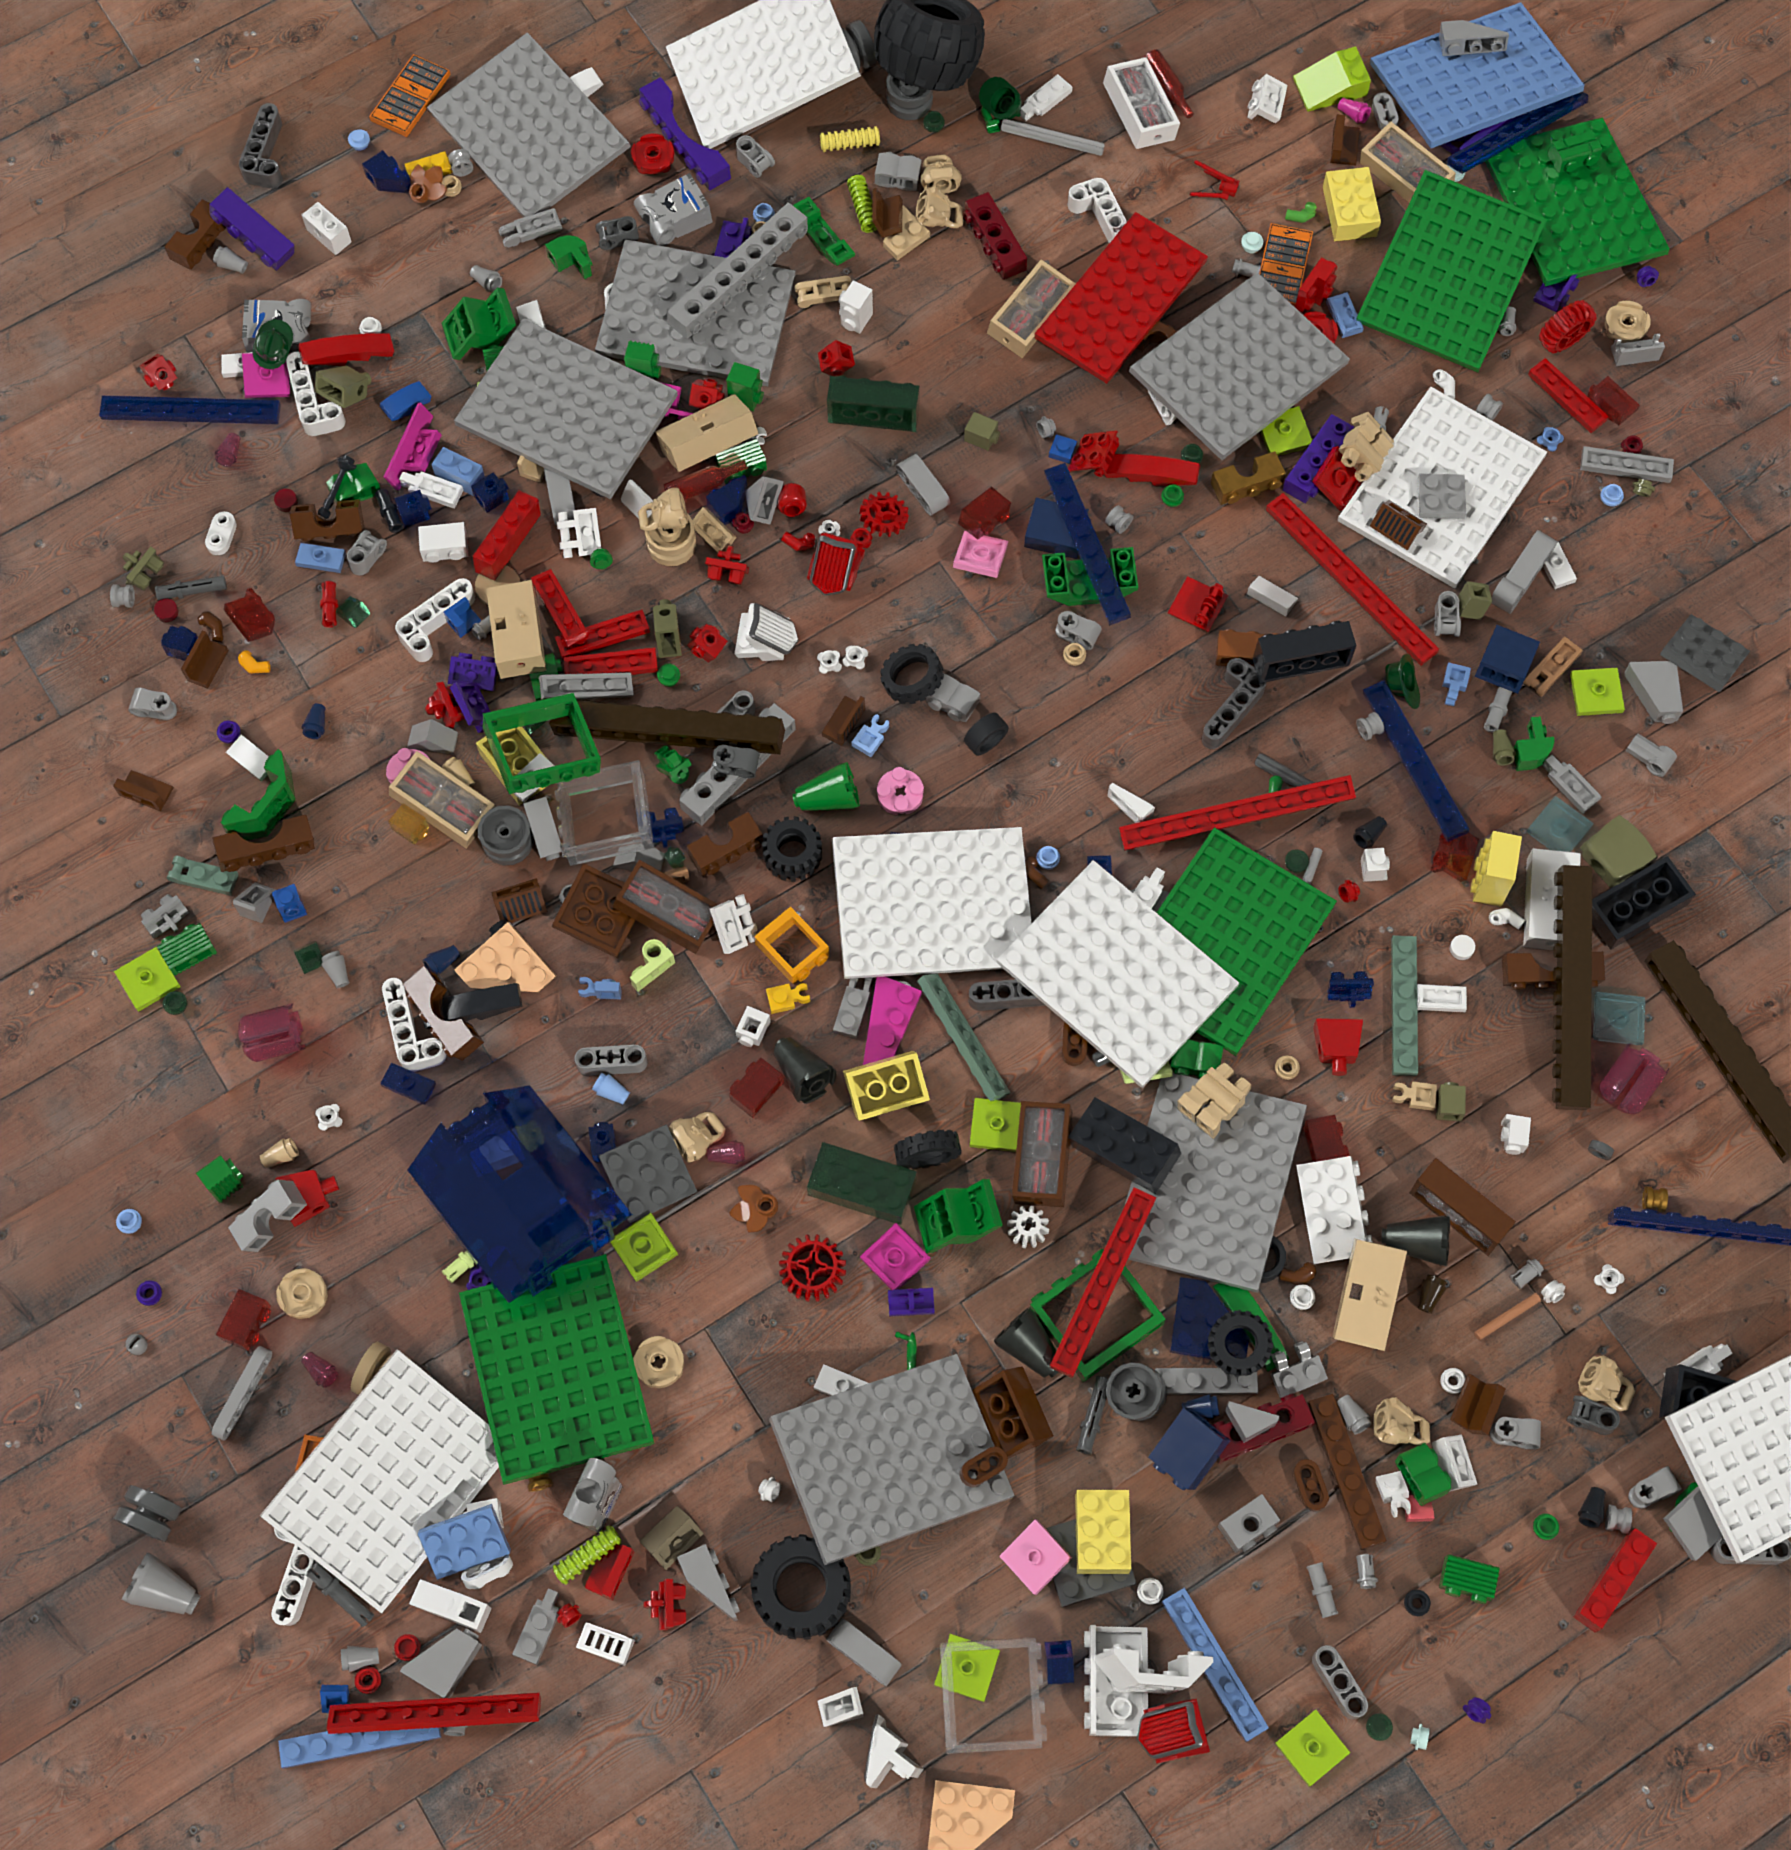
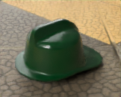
[979,77,1022,120]
[252,319,294,369]
[1385,654,1420,709]

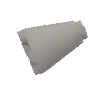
[122,1552,201,1615]

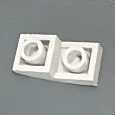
[570,67,604,97]
[516,300,546,329]
[226,735,269,781]

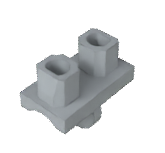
[141,894,189,939]

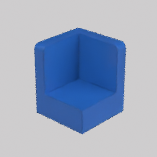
[443,597,481,638]

